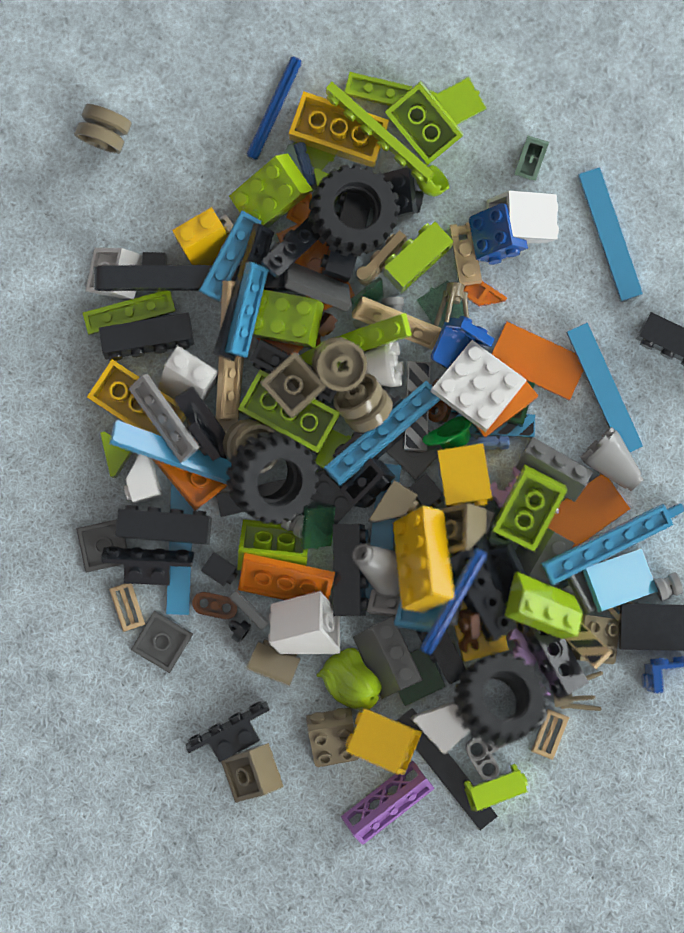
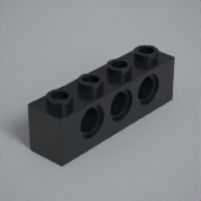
[515,620,589,699]

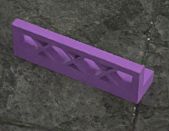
[341,760,435,845]

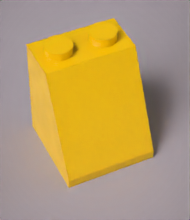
[172,207,228,265]
[438,443,492,507]
[346,708,422,774]

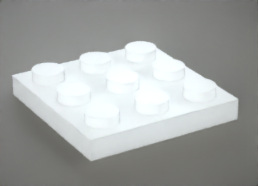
[431,340,526,432]

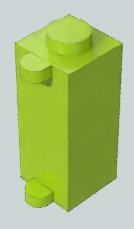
[464,764,528,811]

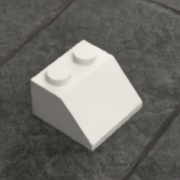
[86,248,143,299]
[124,454,163,504]

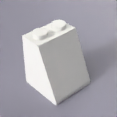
[487,191,559,243]
[158,346,218,401]
[268,591,340,654]
[410,702,470,754]

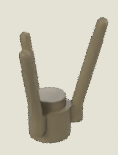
[434,282,469,327]
[554,671,603,711]

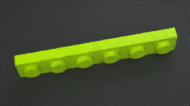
[326,81,434,184]

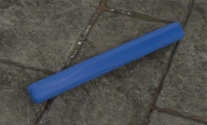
[247,56,302,160]
[421,549,486,654]

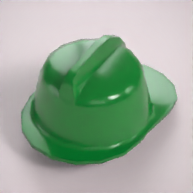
[422,416,472,450]

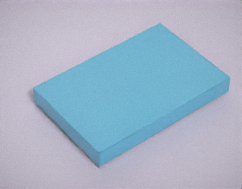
[582,549,658,612]

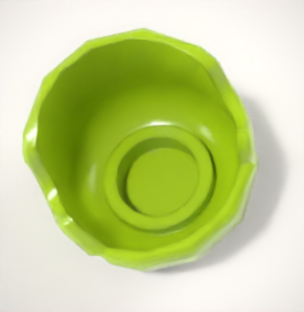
[416,164,450,197]

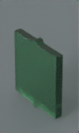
[351,276,384,312]
[417,280,464,328]
[300,506,336,550]

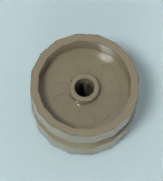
[74,104,132,154]
[312,337,367,391]
[333,374,393,433]
[223,419,278,473]

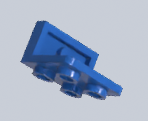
[469,203,528,265]
[431,316,495,369]
[642,656,684,693]

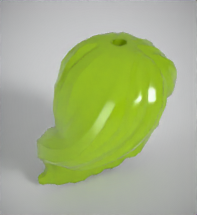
[316,648,382,711]

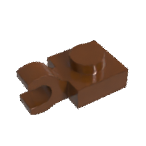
[310,312,338,349]
[458,609,480,653]

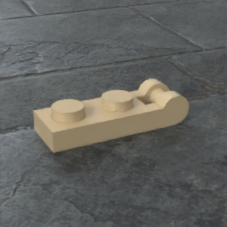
[450,222,482,286]
[356,230,407,286]

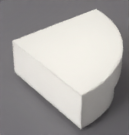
[219,214,233,235]

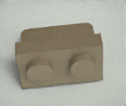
[566,614,620,664]
[306,708,359,767]

